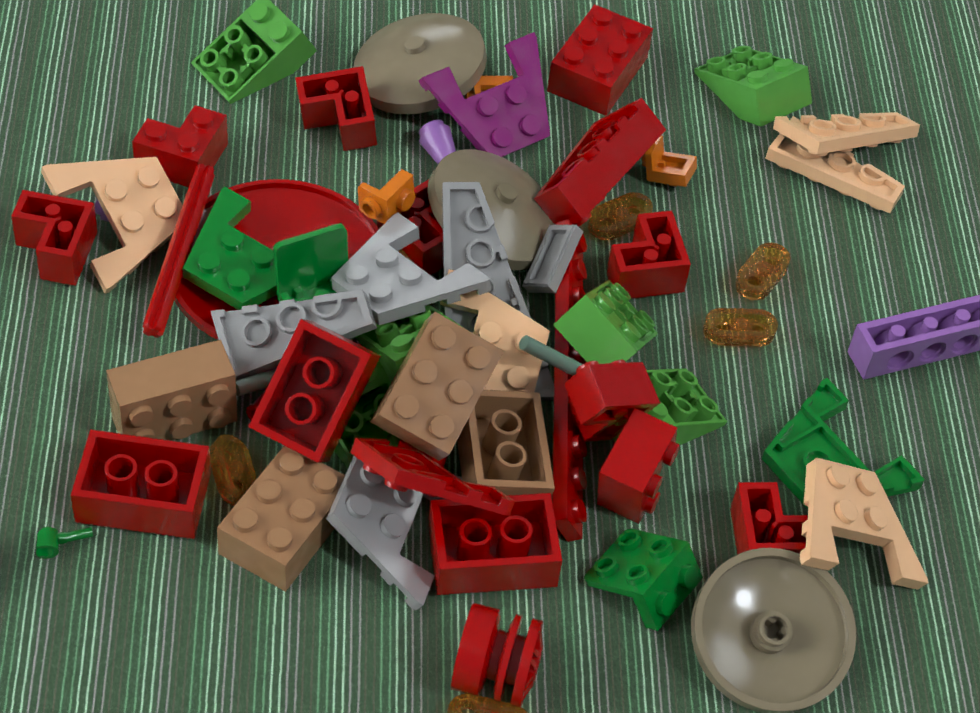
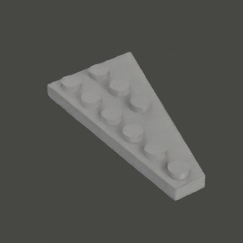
[442,182,554,401]

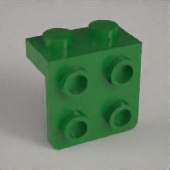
[273,223,349,301]
[584,529,703,631]

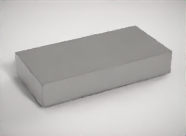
[522,225,583,293]

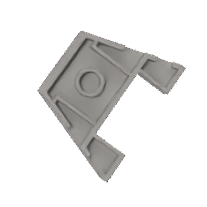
[331,212,491,325]
[326,456,462,610]

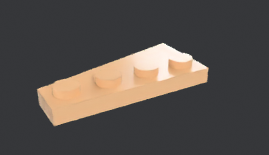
[773,112,920,156]
[765,116,905,213]

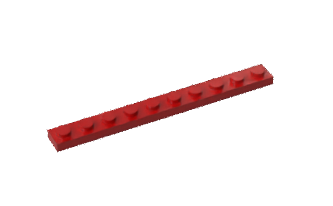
[553,219,587,542]

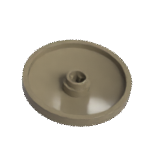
[353,13,487,114]
[427,149,554,270]
[691,548,856,713]

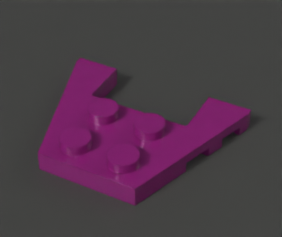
[419,32,550,157]

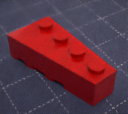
[534,97,666,227]

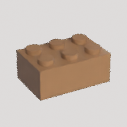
[370,312,504,461]
[106,339,237,440]
[457,390,555,496]
[217,446,345,592]

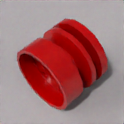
[451,603,543,708]

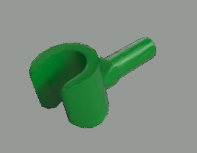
[36,527,93,559]

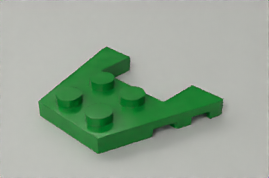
[183,186,277,310]
[762,378,925,509]

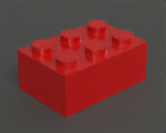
[547,4,653,116]
[248,319,381,463]
[71,429,211,539]
[428,493,562,595]

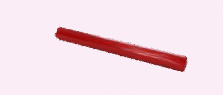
[143,163,215,338]

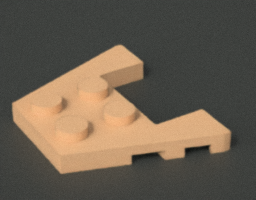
[41,157,183,294]
[440,269,550,392]
[800,458,929,590]

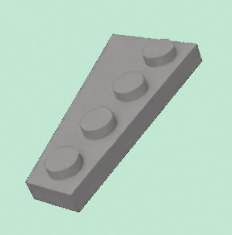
[211,289,377,381]

